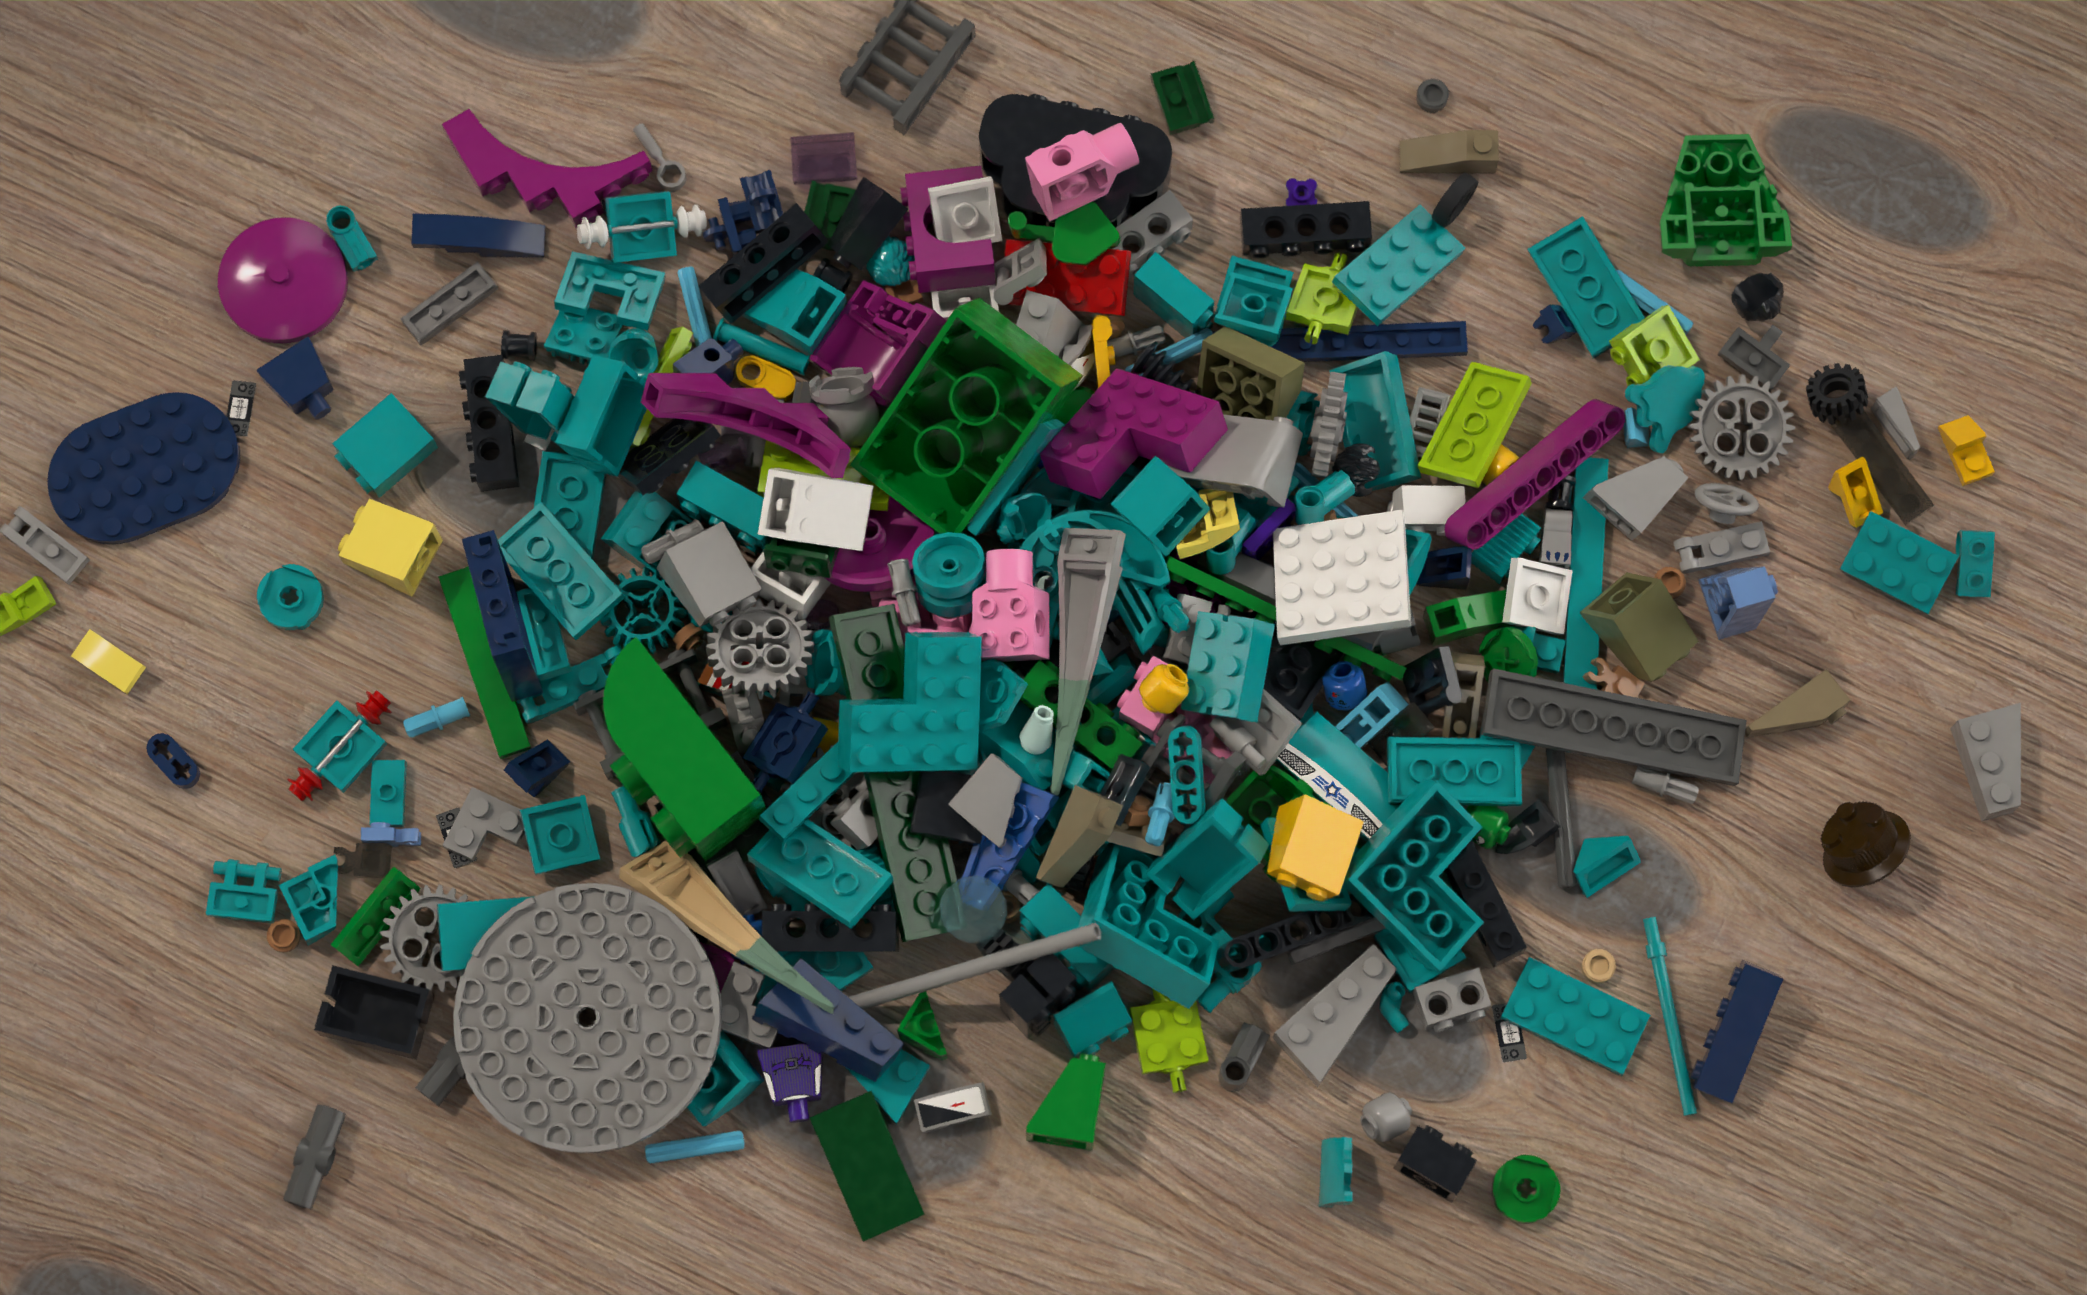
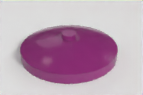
[218,217,348,344]
[824,496,935,592]

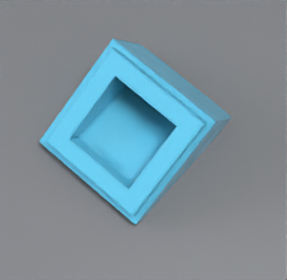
[1623,407,1650,448]

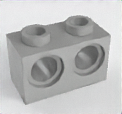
[1413,967,1492,1032]

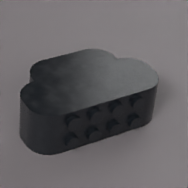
[979,94,1172,228]

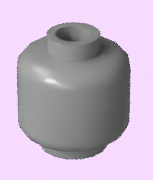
[1360,1092,1412,1142]

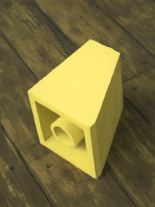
[338,499,443,597]

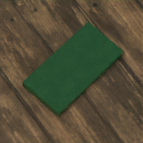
[809,1091,925,1242]

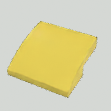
[1176,489,1240,559]

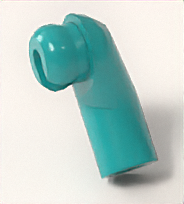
[1379,982,1410,1034]

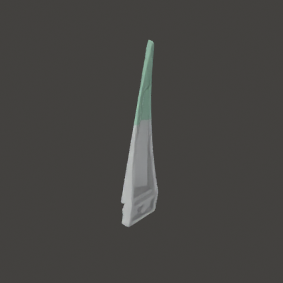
[1051,528,1126,796]

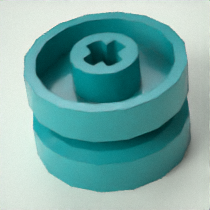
[912,532,986,618]

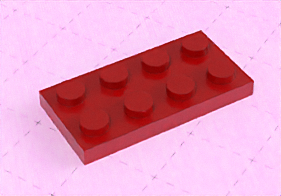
[1004,239,1131,316]

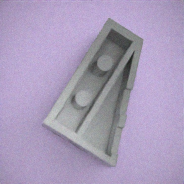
[1950,703,2021,822]

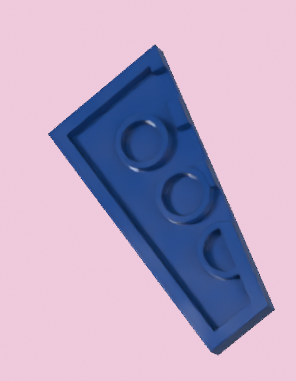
[959,782,1060,911]

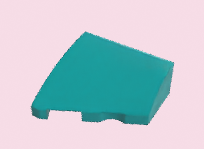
[279,855,338,946]
[1319,1137,1353,1208]

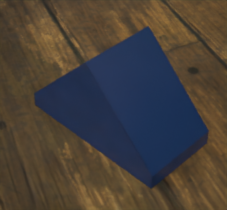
[1416,546,1472,590]

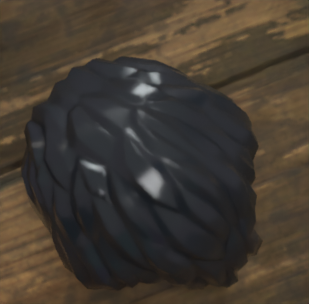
[1731,272,1784,322]
[1332,443,1380,497]

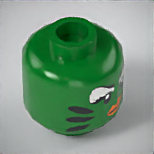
[1466,806,1511,849]

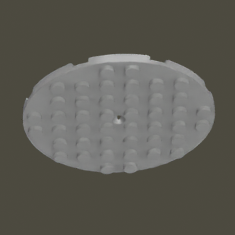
[453,883,722,1153]

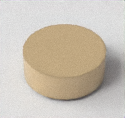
[1581,949,1616,984]

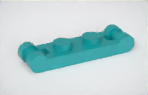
[516,645,623,724]

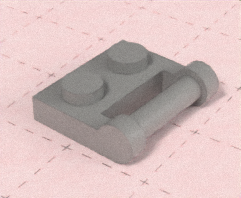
[994,238,1047,305]

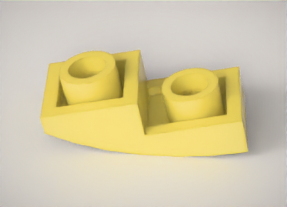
[71,629,146,694]

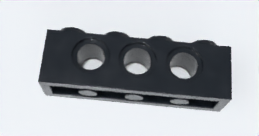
[1240,201,1372,259]
[698,203,829,325]
[459,355,520,492]
[1444,840,1527,968]
[762,904,899,952]

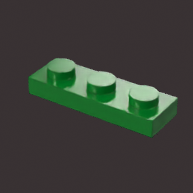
[330,866,421,966]

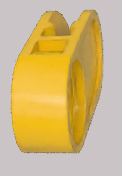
[735,355,796,402]

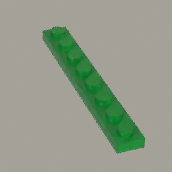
[1164,556,1406,682]

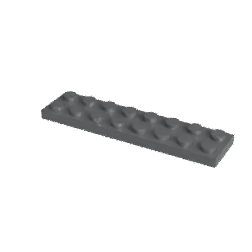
[1481,669,1747,786]

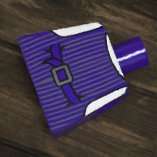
[758,1043,823,1123]

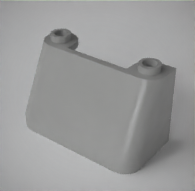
[1167,415,1303,508]

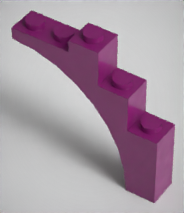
[442,108,653,228]
[641,373,851,478]

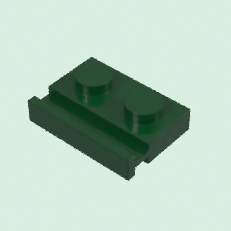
[1151,61,1214,135]
[804,180,856,251]

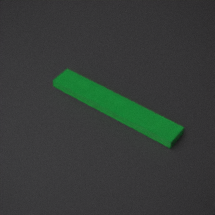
[438,566,532,759]

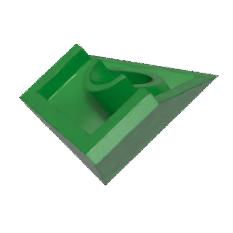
[897,991,948,1060]

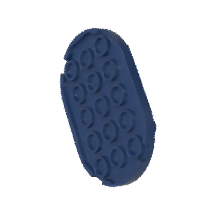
[47,392,240,545]

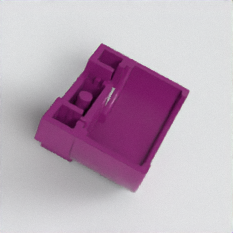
[810,280,946,409]

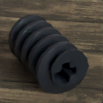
[1131,341,1201,394]

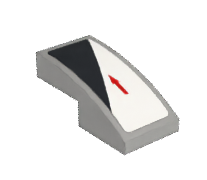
[1062,324,1095,390]
[914,1082,992,1133]

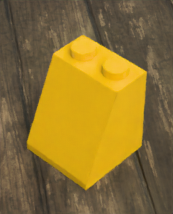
[1267,795,1364,901]

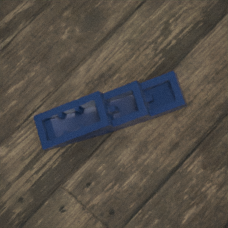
[411,213,546,257]

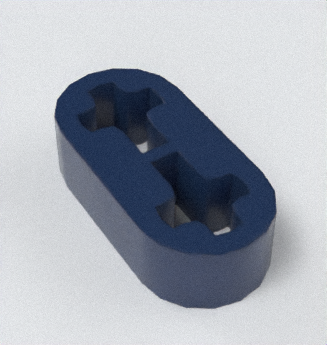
[146,733,200,789]

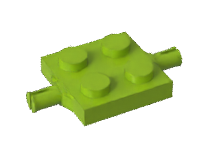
[1286,252,1358,344]
[1129,988,1209,1093]

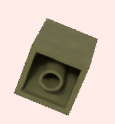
[1580,572,1699,682]

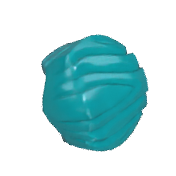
[608,328,659,381]

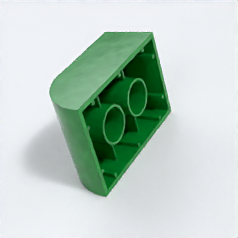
[850,298,1083,535]
[603,637,767,862]

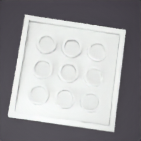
[1273,510,1411,645]

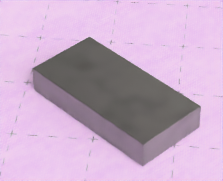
[707,849,768,916]

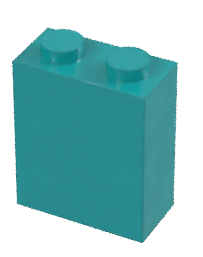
[1133,252,1215,338]
[332,393,438,498]

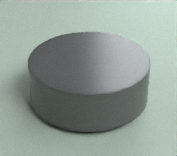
[1416,79,1449,113]

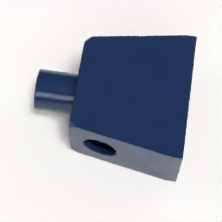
[257,336,334,420]
[673,338,744,385]

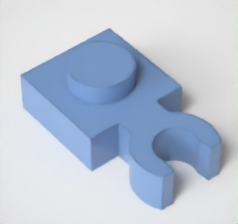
[361,822,421,847]

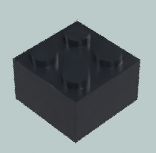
[1393,1125,1477,1203]

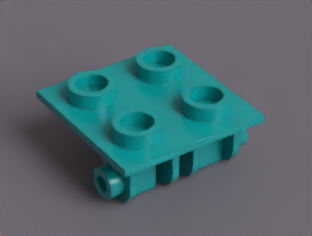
[544,308,623,364]

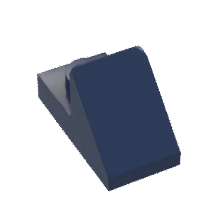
[504,739,570,797]

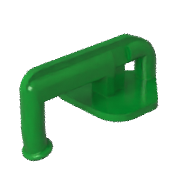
[1008,202,1121,265]

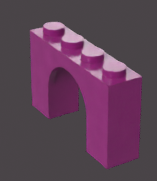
[900,166,996,293]

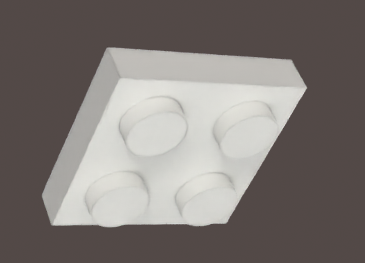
[928,176,1002,243]
[1502,557,1573,635]

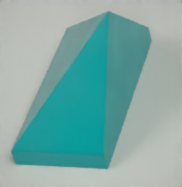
[1573,835,1641,898]

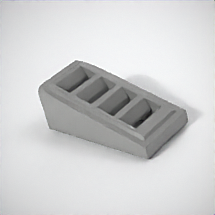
[1410,387,1450,459]
[1871,387,1920,460]

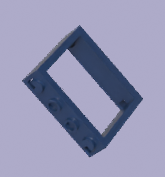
[462,530,544,702]

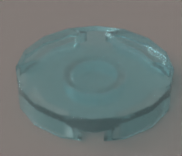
[940,876,1007,943]

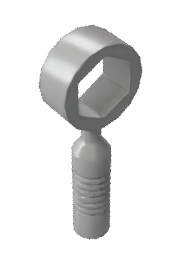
[633,123,686,192]

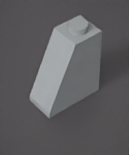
[1583,456,1689,541]

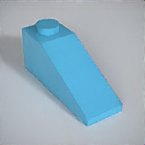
[1335,682,1410,749]

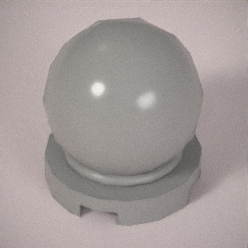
[809,367,879,448]

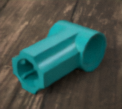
[326,205,378,272]
[1295,470,1355,525]
[1206,507,1257,575]

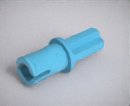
[403,697,470,738]
[1145,782,1174,846]

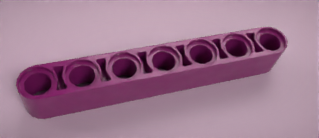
[1444,399,1625,550]

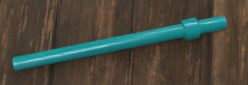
[1643,917,1697,1116]

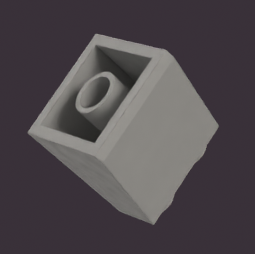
[1016,290,1084,359]
[657,521,762,627]

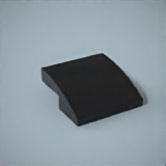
[910,770,982,846]

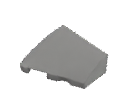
[949,753,1023,848]

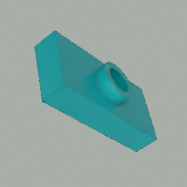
[369,760,407,827]

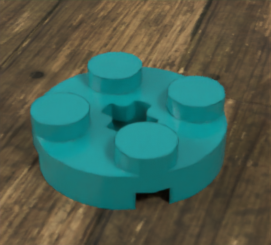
[257,564,324,630]

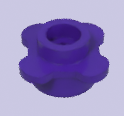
[1286,178,1317,206]

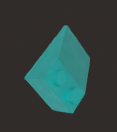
[978,701,1075,790]

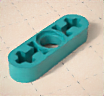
[1168,726,1206,824]

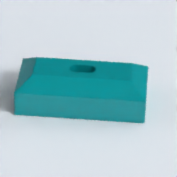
[1083,653,1138,713]

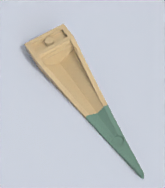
[619,841,834,1014]

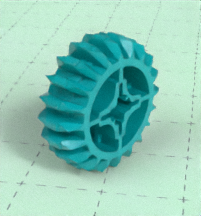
[599,567,688,654]

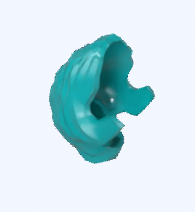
[866,235,915,286]
[996,493,1053,544]

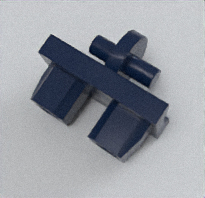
[740,170,784,234]
[703,197,757,256]

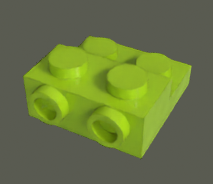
[1609,305,1700,386]

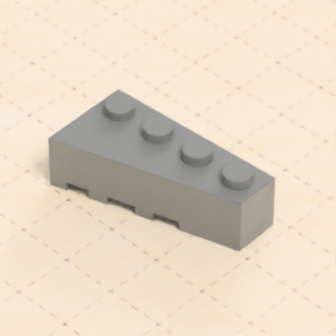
[1273,944,1396,1088]

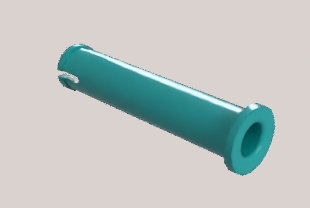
[713,318,810,375]

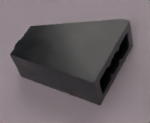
[828,177,908,271]

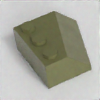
[1197,327,1305,420]

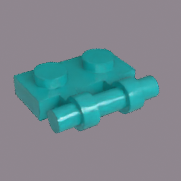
[206,859,282,923]

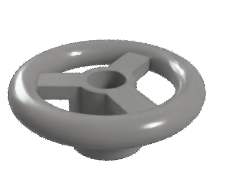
[1695,483,1759,524]

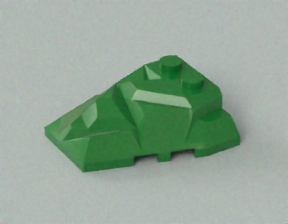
[1659,134,1792,267]

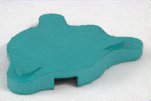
[1625,365,1705,453]

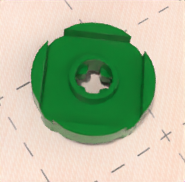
[1492,1155,1560,1224]

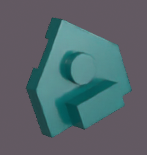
[979,659,1028,732]

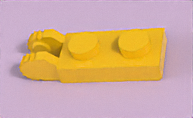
[1092,314,1115,388]

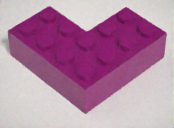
[1040,368,1228,499]

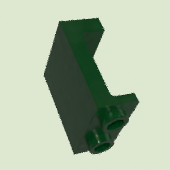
[763,537,840,578]

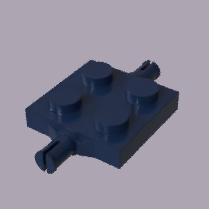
[742,691,829,794]

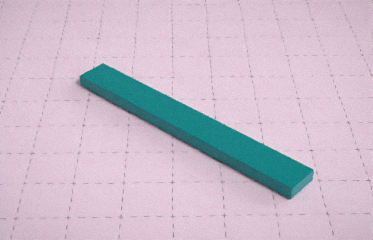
[1563,457,1609,690]

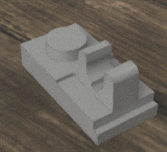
[722,688,764,754]

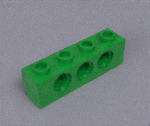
[1019,660,1143,773]

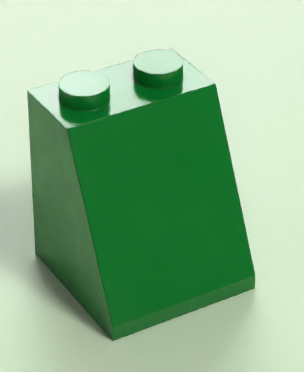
[1026,1054,1106,1151]

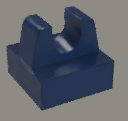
[1533,305,1577,344]

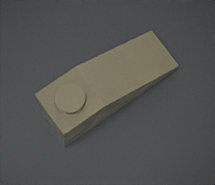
[1399,130,1499,173]
[1441,652,1485,738]
[1745,669,1851,738]
[1036,785,1123,888]

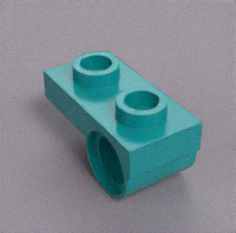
[1956,530,1995,597]

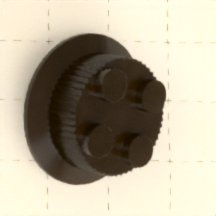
[1821,801,1911,887]

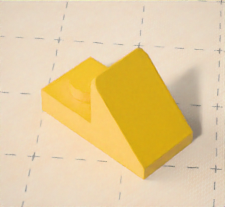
[1937,415,1995,486]
[1828,456,1883,528]

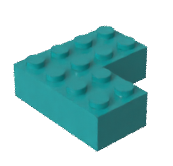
[838,632,982,772]
[1343,780,1484,971]
[1078,842,1220,1009]

